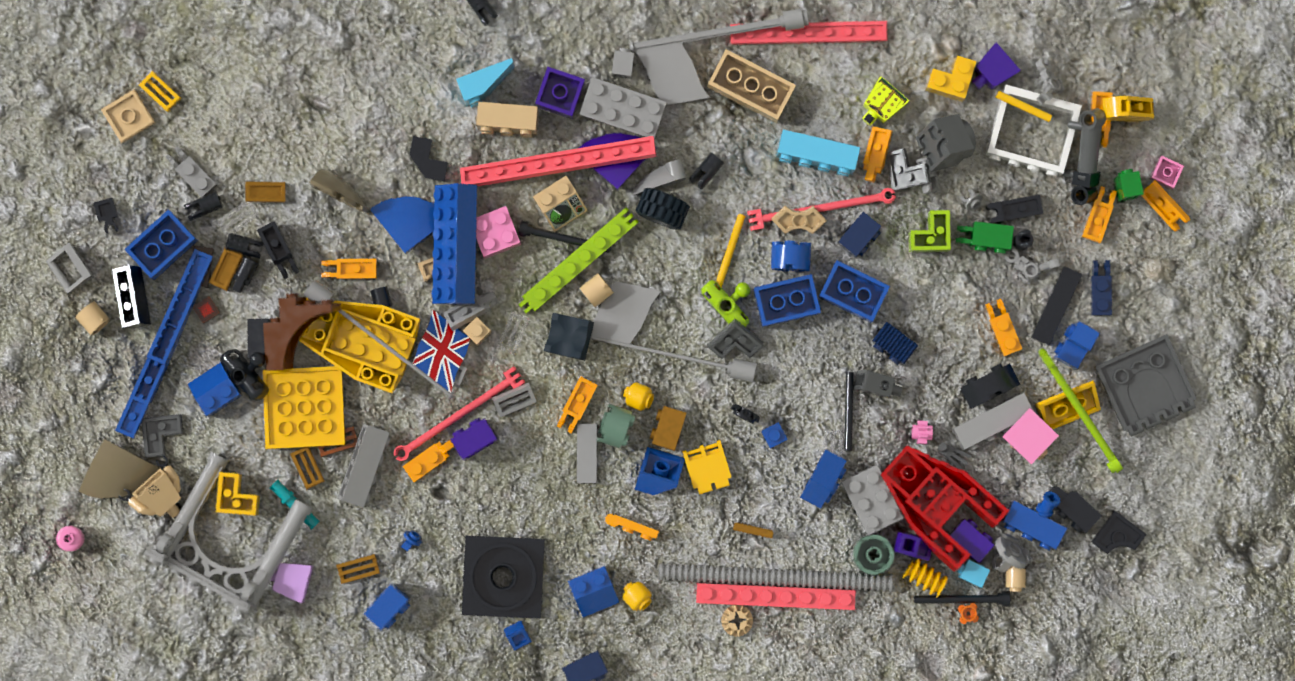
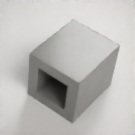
[612,48,634,79]

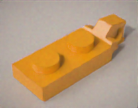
[863,126,893,183]
[402,440,454,482]

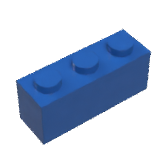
[1001,501,1067,551]

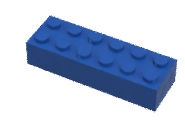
[432,183,477,305]

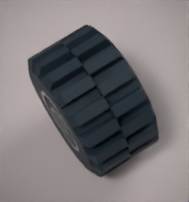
[635,188,690,230]

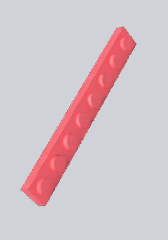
[696,583,856,610]

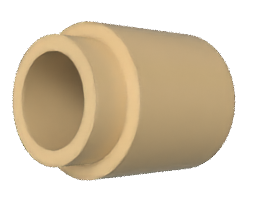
[1006,566,1026,592]

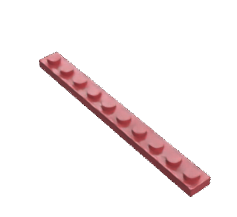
[460,136,657,187]

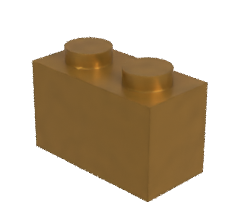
[650,406,686,451]

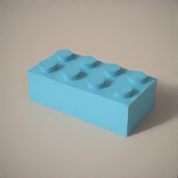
[776,129,860,177]

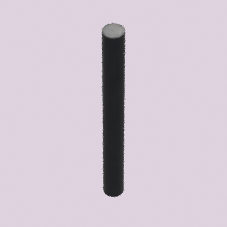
[844,372,854,451]

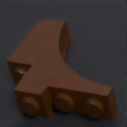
[263,293,341,370]

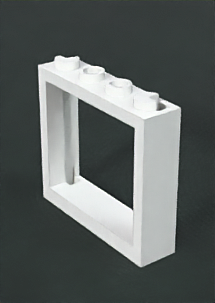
[985,85,1082,177]

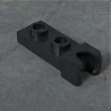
[986,194,1043,224]

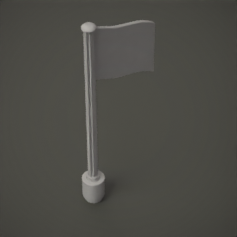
[629,9,809,105]

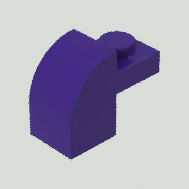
[893,532,932,561]

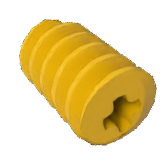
[902,559,948,598]

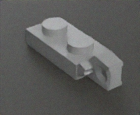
[443,291,499,331]

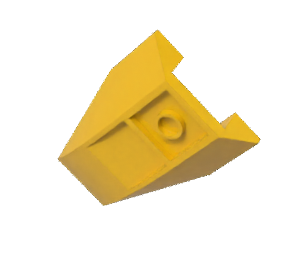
[299,298,420,393]

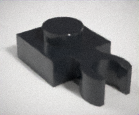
[93,198,119,234]

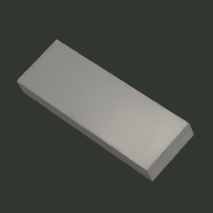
[577,424,597,483]

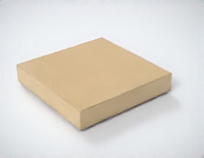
[101,89,155,144]

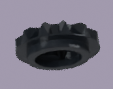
[730,404,760,424]

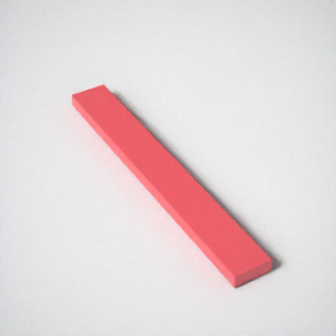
[730,21,887,45]

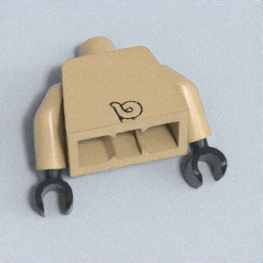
[119,456,181,518]

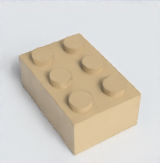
[476,102,539,138]

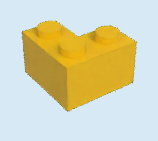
[925,56,976,102]
[216,472,260,515]

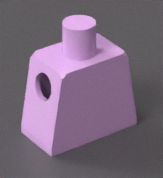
[270,563,314,603]

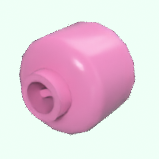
[56,526,84,552]

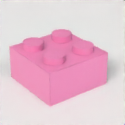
[1150,156,1184,189]

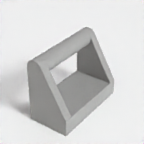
[46,243,94,294]

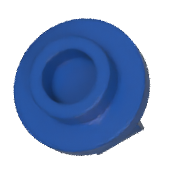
[401,530,422,551]

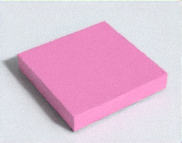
[1002,408,1059,464]

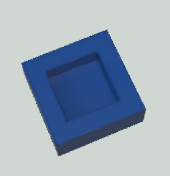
[761,422,788,449]

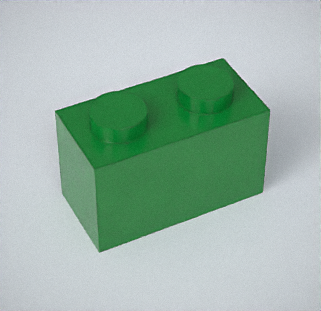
[1113,169,1144,202]

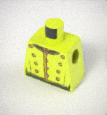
[862,77,909,126]

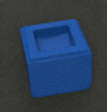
[504,621,532,651]

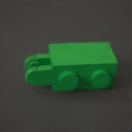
[956,221,1014,254]

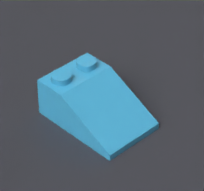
[456,58,515,108]

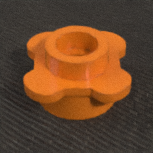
[958,603,979,624]

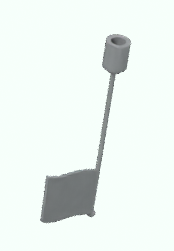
[590,281,757,383]

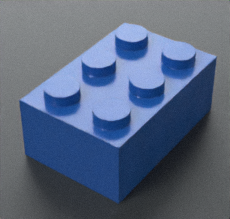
[124,209,198,280]
[818,260,890,323]
[753,274,821,328]

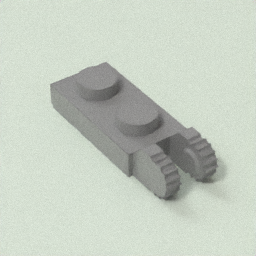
[166,146,216,198]

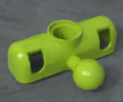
[701,280,751,327]

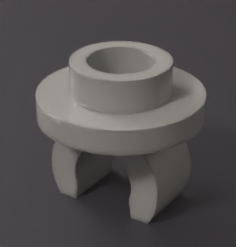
[960,189,982,211]

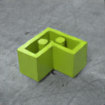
[909,210,951,252]

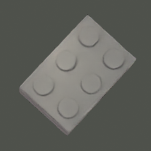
[841,465,903,536]

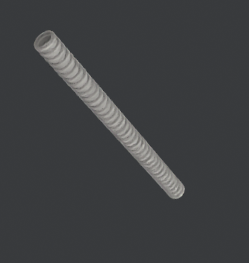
[659,563,894,592]

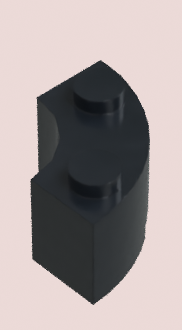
[960,363,1020,409]

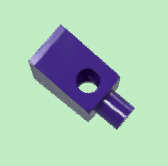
[971,42,1021,90]

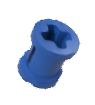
[1036,491,1061,518]

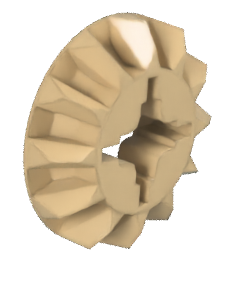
[721,605,753,637]

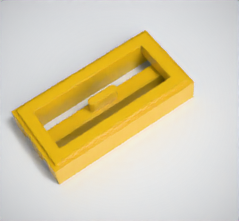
[139,71,181,112]

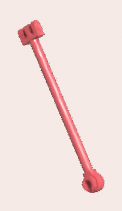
[747,188,896,231]
[394,366,526,461]

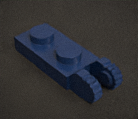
[1091,260,1112,316]

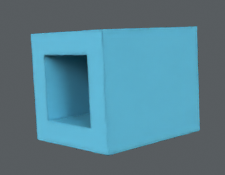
[957,559,990,588]

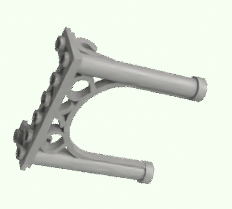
[145,451,313,615]

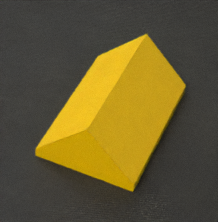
[1035,381,1101,430]

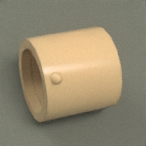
[580,273,614,308]
[75,301,111,336]

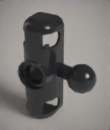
[220,349,269,401]

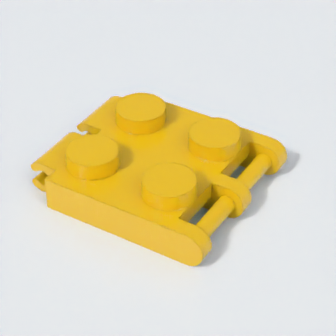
[682,440,732,495]

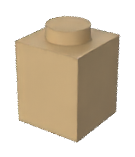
[463,317,492,346]

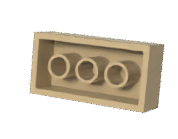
[707,49,796,123]

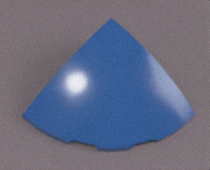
[370,196,434,254]

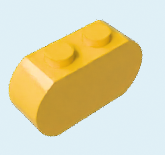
[1103,96,1154,122]

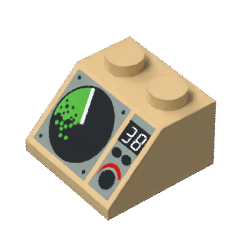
[533,176,588,232]

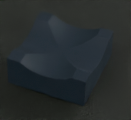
[544,313,594,361]

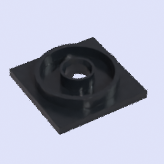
[462,536,545,619]

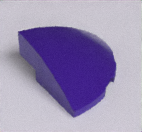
[579,133,657,191]

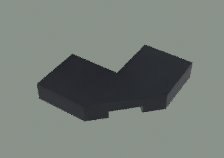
[409,136,448,182]

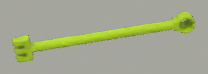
[1039,349,1123,474]

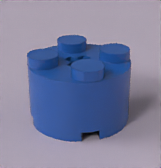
[771,241,811,272]

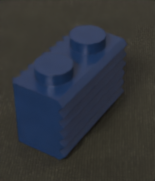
[871,322,918,365]

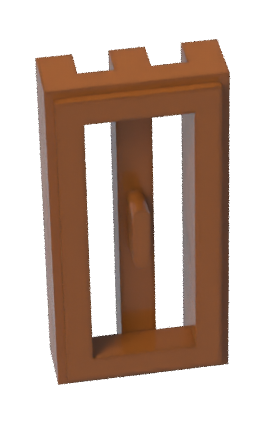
[318,426,358,457]

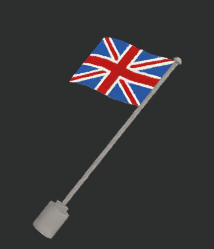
[304,279,470,399]

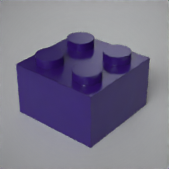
[535,66,585,119]
[450,418,498,461]

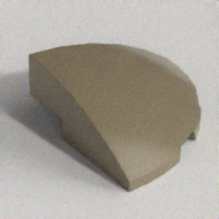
[309,168,370,215]
[79,439,160,499]

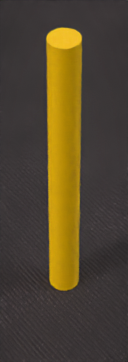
[715,214,746,290]

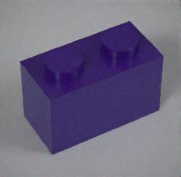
[949,519,994,563]

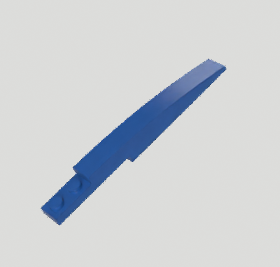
[115,249,213,439]

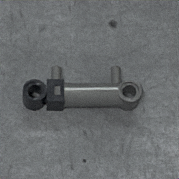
[1063,108,1106,205]

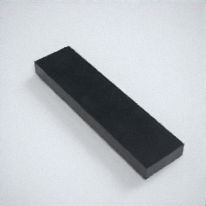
[1031,266,1082,346]

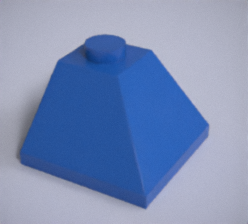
[635,447,685,495]

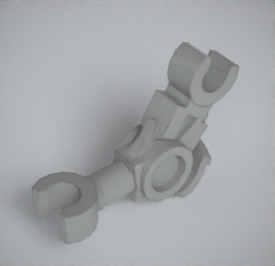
[1036,59,1064,106]
[1004,248,1060,284]

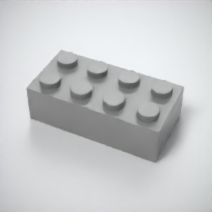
[579,77,667,139]

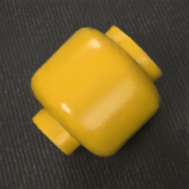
[623,382,654,411]
[623,582,652,611]

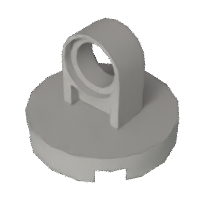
[992,533,1031,573]

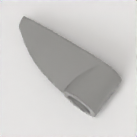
[633,159,687,196]

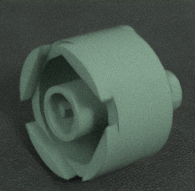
[597,403,635,448]
[853,535,894,575]

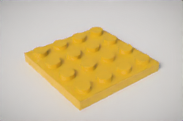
[262,366,346,449]

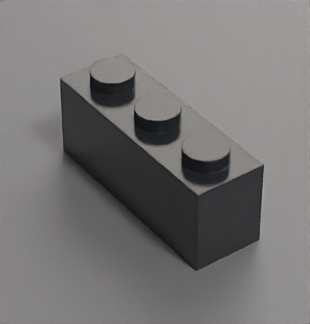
[112,265,151,329]

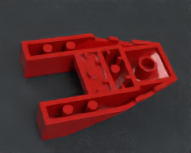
[881,446,1009,572]

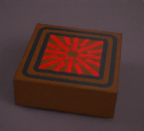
[193,296,220,324]

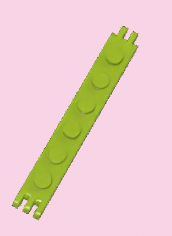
[518,207,639,313]

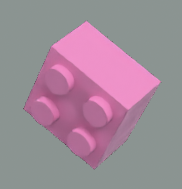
[476,206,521,259]

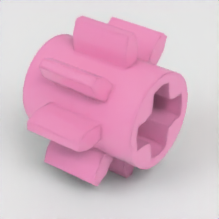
[912,421,933,444]

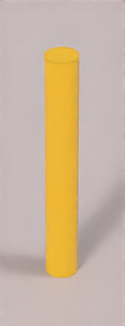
[995,91,1052,122]

